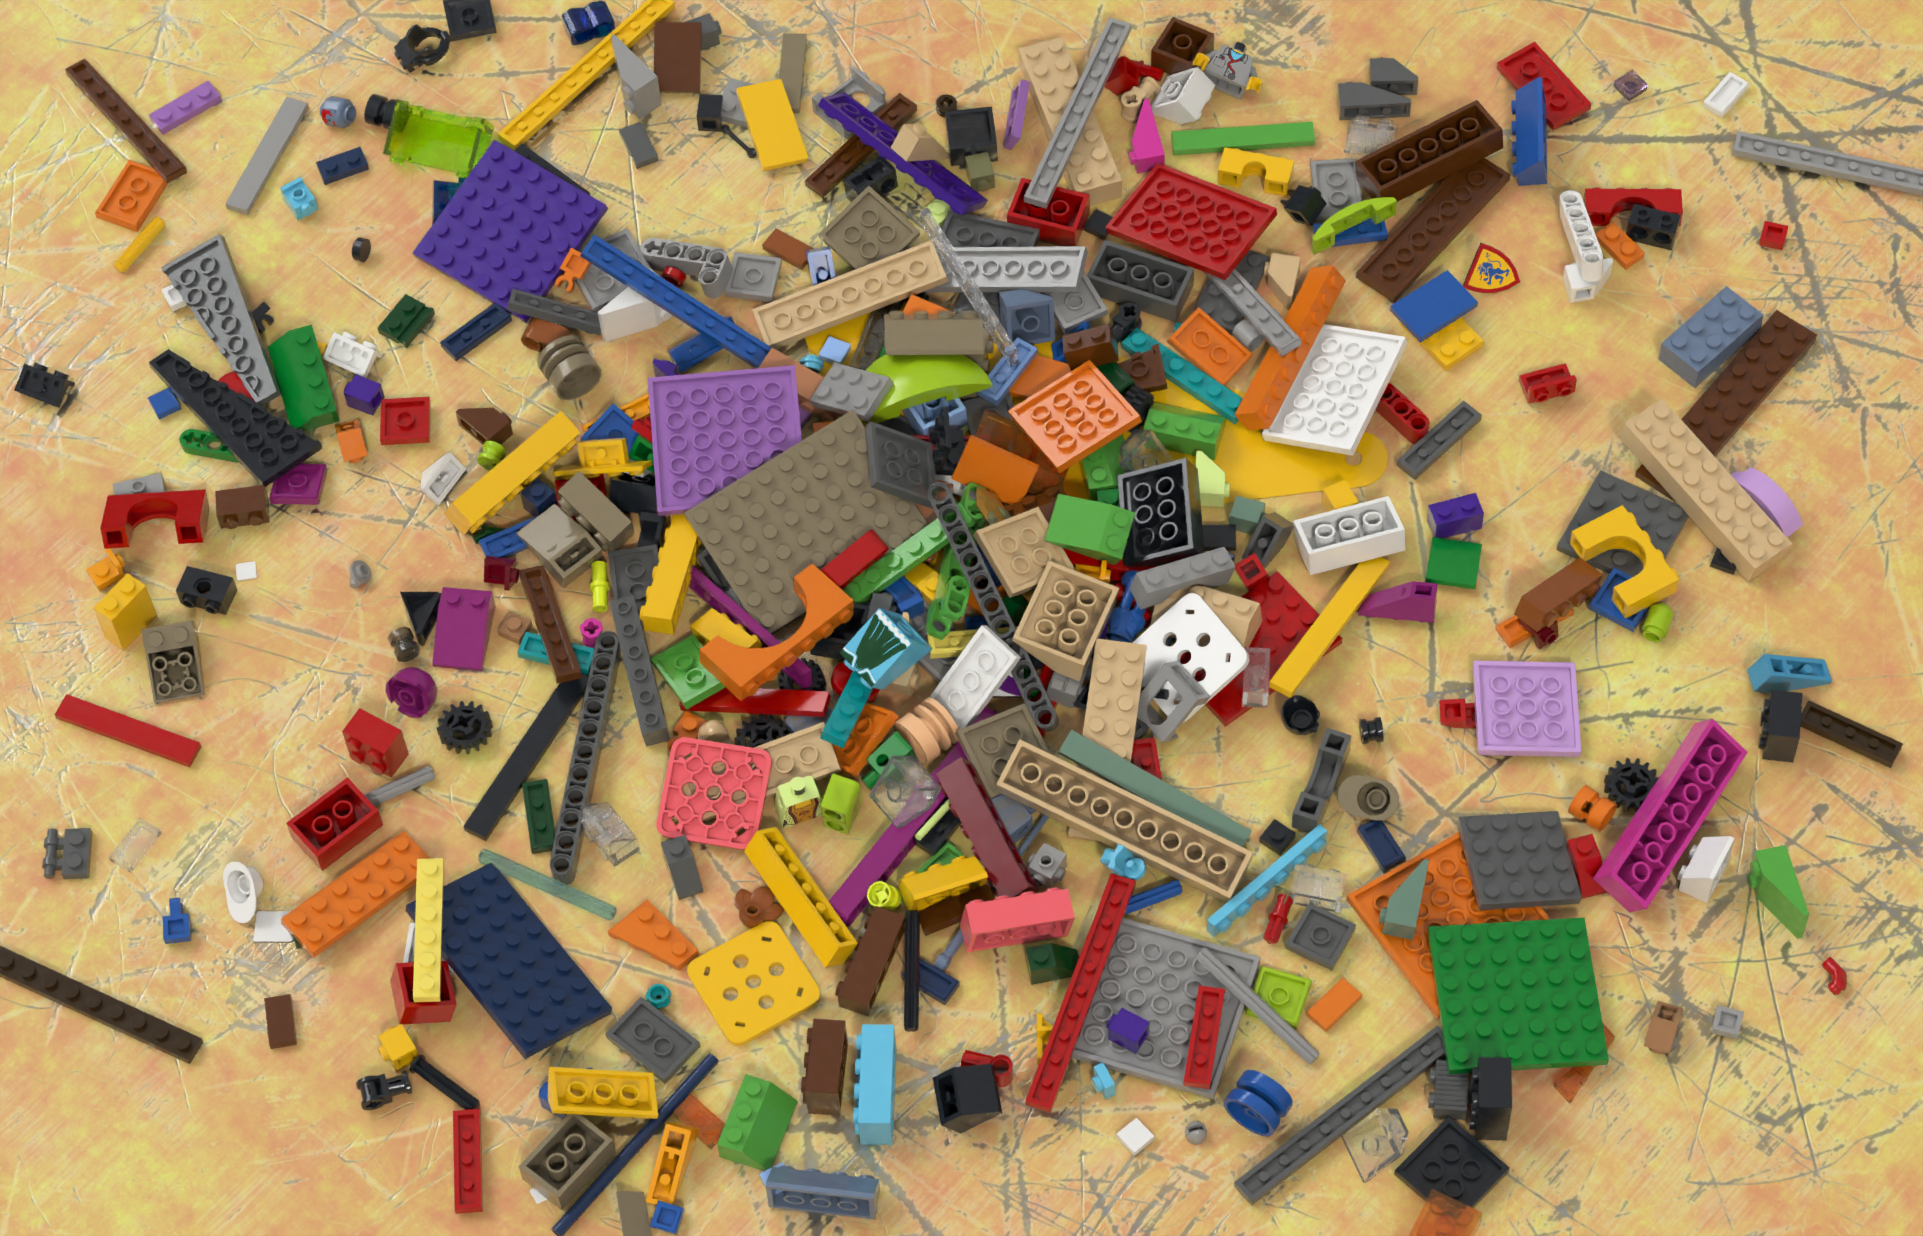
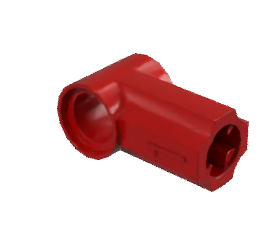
[960,1050,1013,1087]

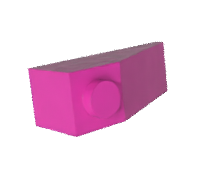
[1128,99,1165,174]

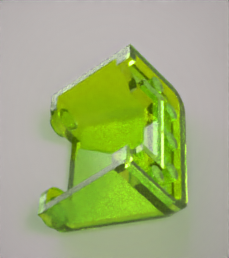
[383,99,495,179]

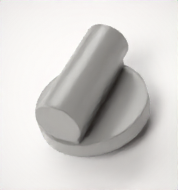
[350,560,371,588]

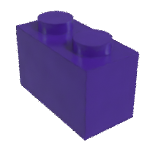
[1427,493,1484,538]

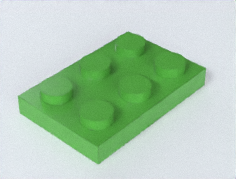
[650,634,725,710]

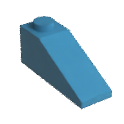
[1747,654,1832,693]

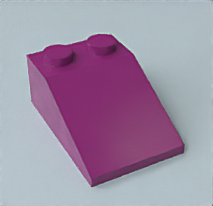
[432,587,496,671]

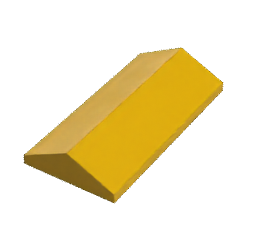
[548,1067,658,1119]

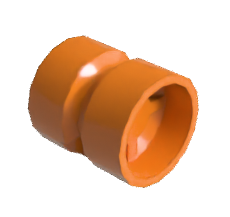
[1568,785,1617,832]

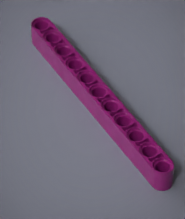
[829,707,999,927]

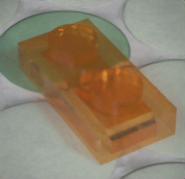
[673,1094,725,1149]

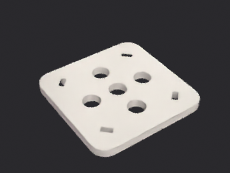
[1133,593,1249,723]

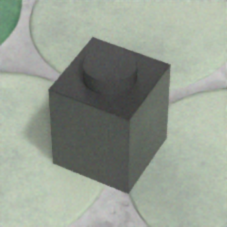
[686,13,722,51]

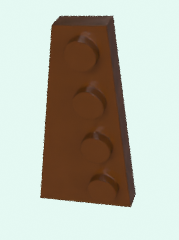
[1115,343,1168,397]

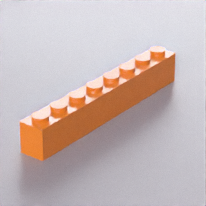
[1235,265,1346,430]

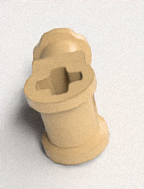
[1121,76,1161,122]

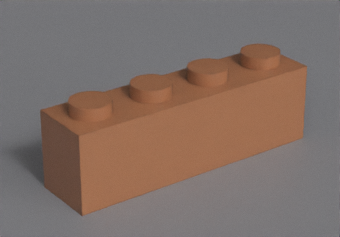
[758,348,843,422]

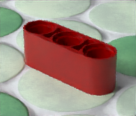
[1375,383,1430,444]
[821,529,889,589]

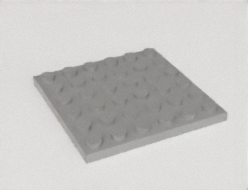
[1072,918,1260,1100]

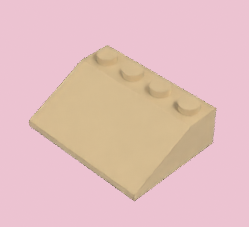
[1012,561,1119,682]

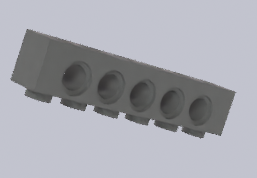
[609,595,670,747]

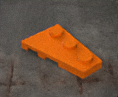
[608,899,699,971]

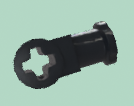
[1111,302,1142,346]
[356,1071,412,1110]

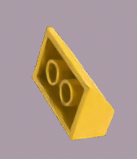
[898,855,988,911]

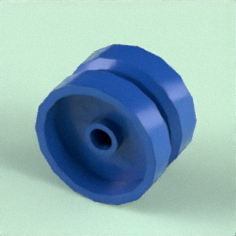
[1223,1070,1293,1137]

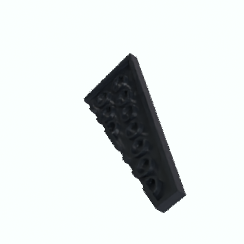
[149,349,322,487]

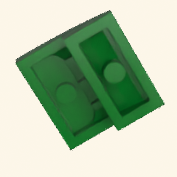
[1425,537,1482,590]

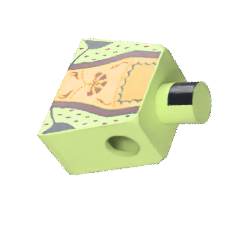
[774,776,823,829]

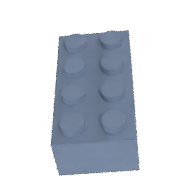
[1658,286,1764,388]

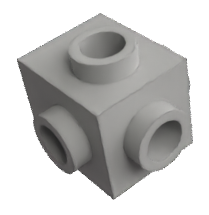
[1027,843,1067,889]

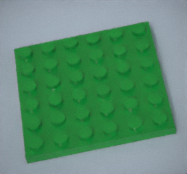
[1427,917,1609,1074]

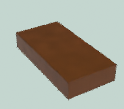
[264,994,297,1049]

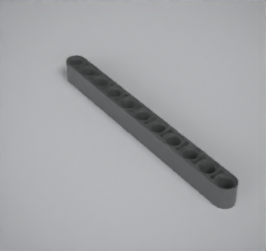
[927,482,1059,732]
[550,631,621,886]

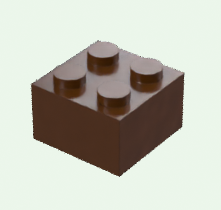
[1151,17,1214,75]

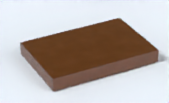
[654,22,702,93]

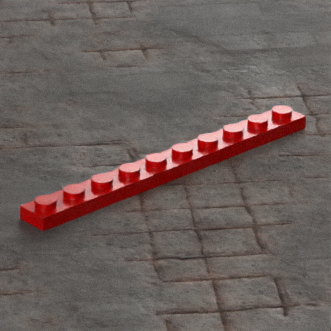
[1025,873,1136,1113]

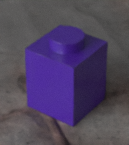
[344,374,385,416]
[1106,1008,1149,1054]

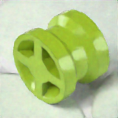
[477,441,507,470]

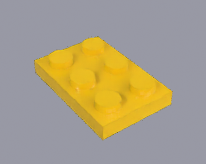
[1399,317,1484,371]

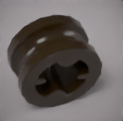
[936,94,957,118]

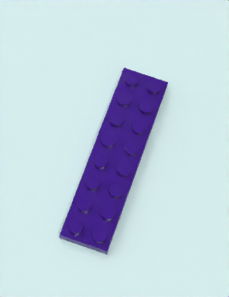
[818,92,988,215]

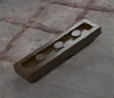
[1800,700,1903,768]

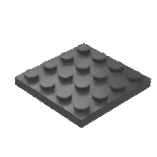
[1557,470,1689,577]
[1456,811,1582,910]

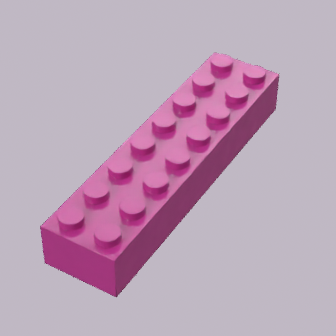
[1593,719,1748,913]

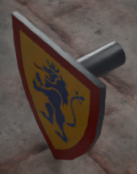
[1463,242,1520,293]

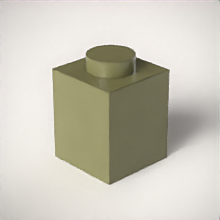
[965,152,995,192]

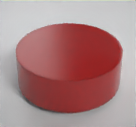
[661,267,686,287]

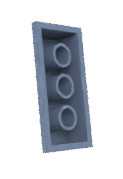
[766,1165,880,1220]

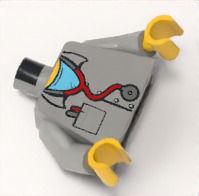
[1192,42,1263,100]

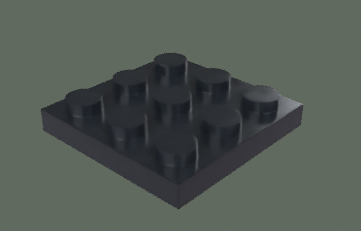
[1394,1116,1510,1227]

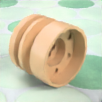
[893,697,959,766]

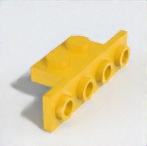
[553,438,652,479]

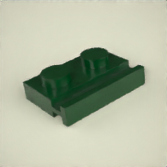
[378,294,435,348]

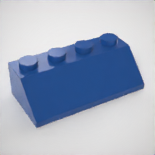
[1511,77,1547,186]

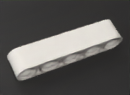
[1560,190,1603,282]

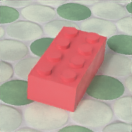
[960,887,1075,953]

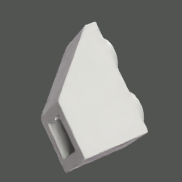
[1563,258,1613,303]

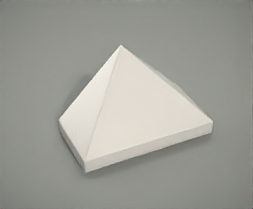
[420,452,467,505]

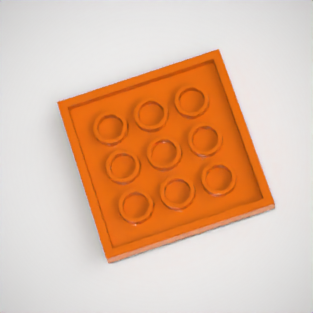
[1008,360,1142,474]

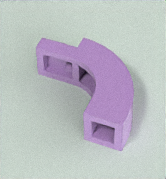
[1731,467,1803,538]

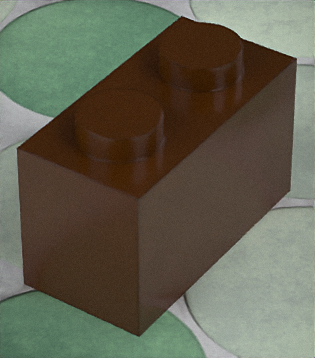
[1062,324,1119,371]
[215,485,270,529]

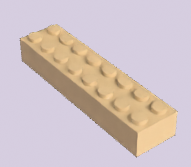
[1018,37,1122,206]
[1619,399,1792,582]

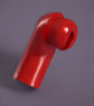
[1822,957,1847,995]

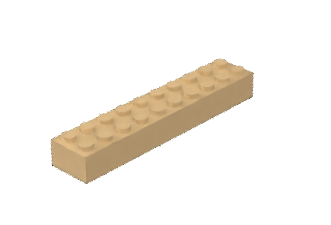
[996,739,1253,903]

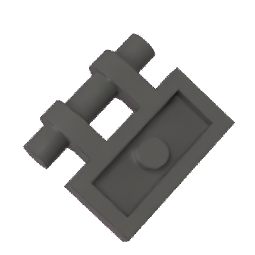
[42,828,92,879]

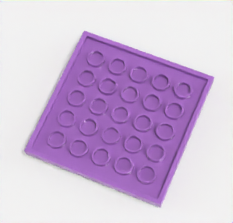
[648,365,802,516]

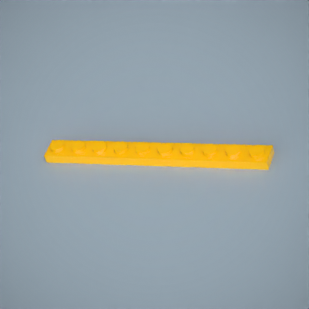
[498,0,675,150]

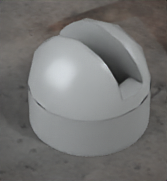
[1185,1121,1207,1145]

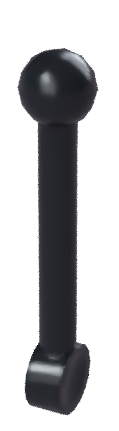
[721,125,757,158]

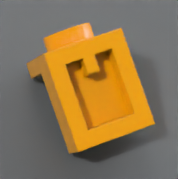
[86,548,125,591]

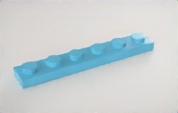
[1206,824,1327,938]

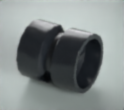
[364,94,407,132]

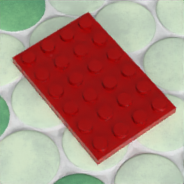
[1105,162,1278,280]
[1172,571,1342,727]

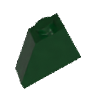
[1025,943,1079,985]

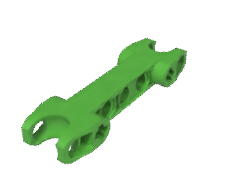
[926,482,985,640]

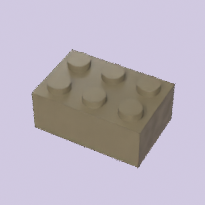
[558,471,634,552]
[519,1114,616,1210]

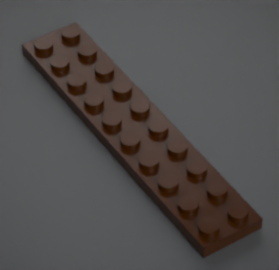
[1635,310,1817,502]

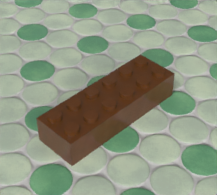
[1355,100,1503,202]

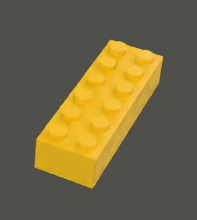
[444,411,581,536]

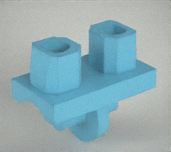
[1100,844,1147,880]

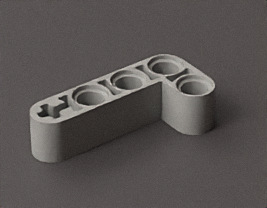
[640,238,733,299]

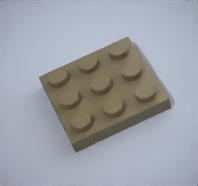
[818,186,920,270]
[955,703,1050,799]

